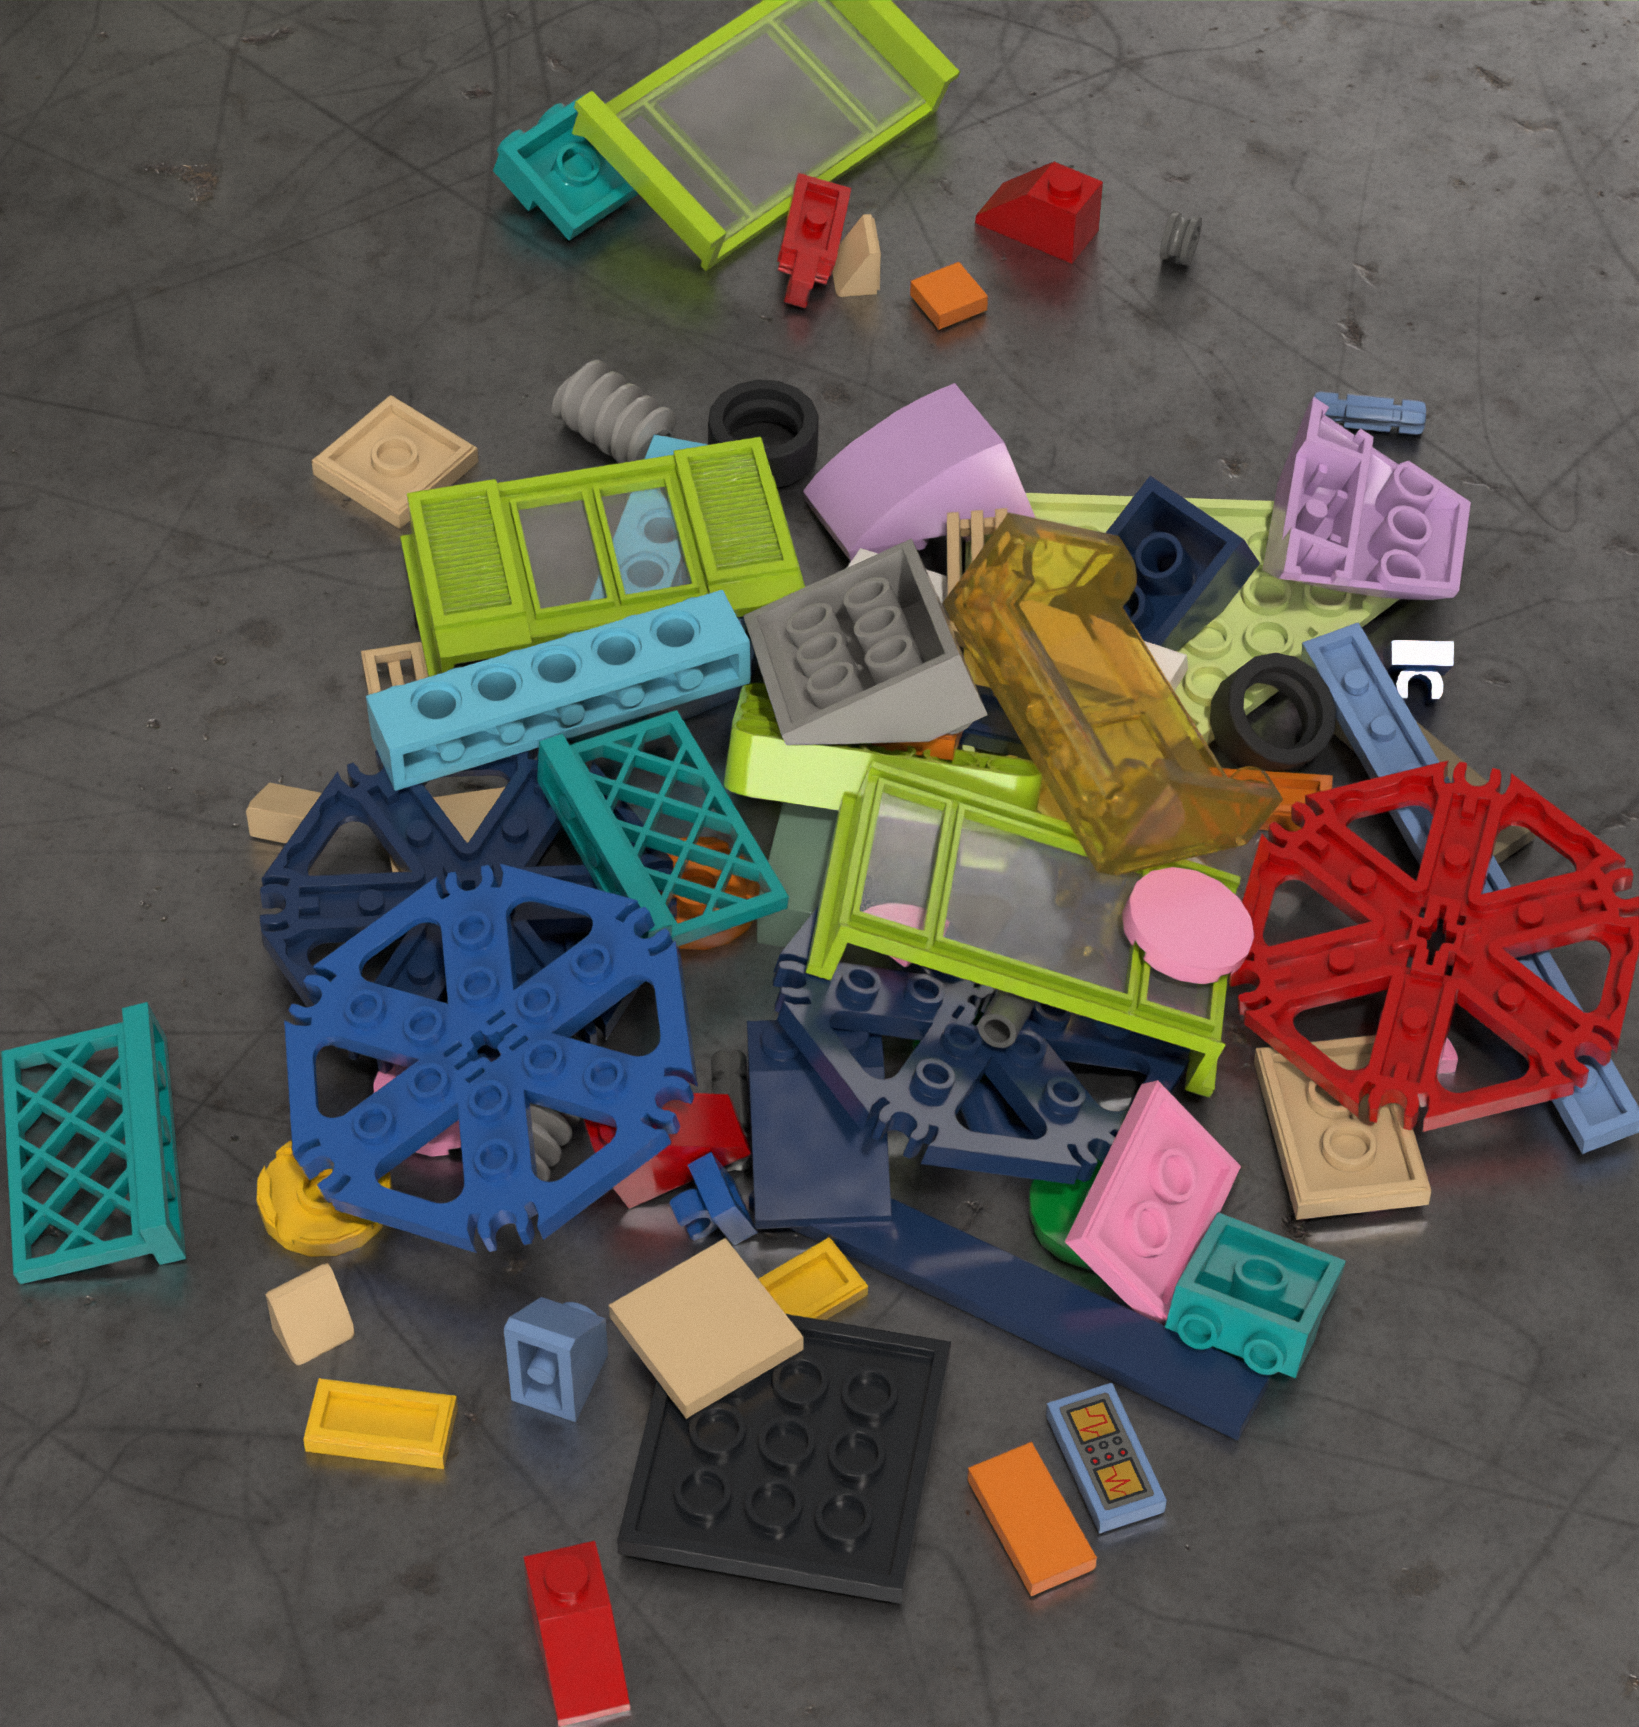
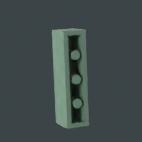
[757,802,838,947]

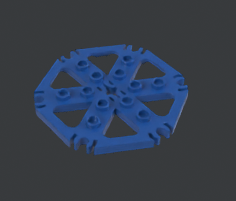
[284,864,698,1253]

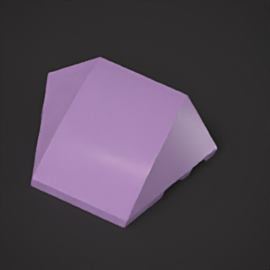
[803,383,1038,562]
[1263,397,1471,600]

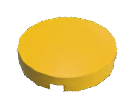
[256,1140,392,1257]

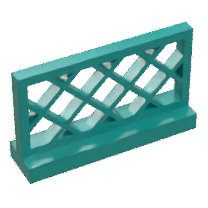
[537,710,789,946]
[1,1002,186,1285]

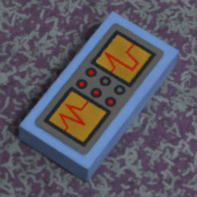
[1046,1383,1167,1534]

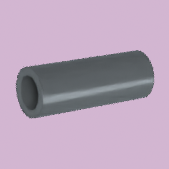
[978,956,1047,1048]

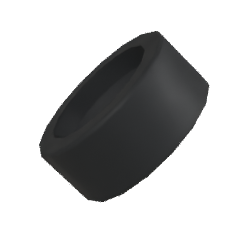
[708,379,819,488]
[1210,653,1336,773]

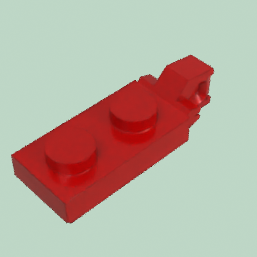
[777,173,852,309]

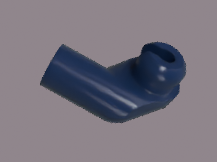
[961,1080,1037,1139]

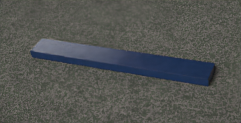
[749,1189,1270,1441]

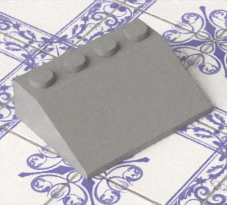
[743,538,988,745]

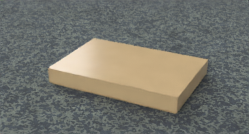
[1254,1035,1431,1220]

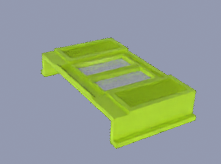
[400,437,805,677]

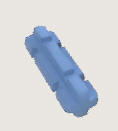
[1314,391,1426,435]

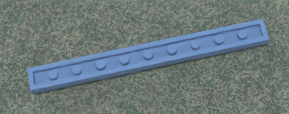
[1301,622,1639,1154]

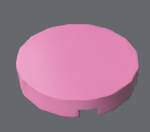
[1122,867,1254,984]

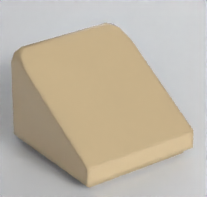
[832,214,881,297]
[246,783,322,843]
[266,1263,355,1365]

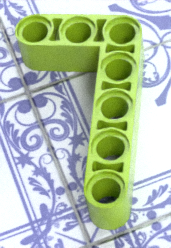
[723,683,1044,837]

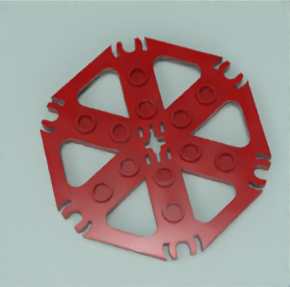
[1228,760,1639,1132]

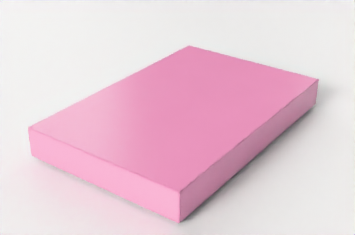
[1065,1080,1241,1326]

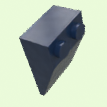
[1047,475,1260,651]
[747,1020,892,1229]

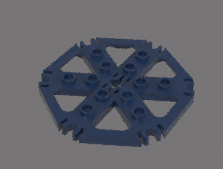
[260,748,677,1077]
[772,857,1190,1184]

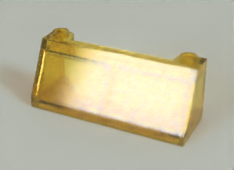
[942,512,1283,876]

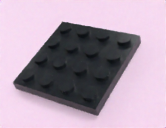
[617,1314,951,1604]

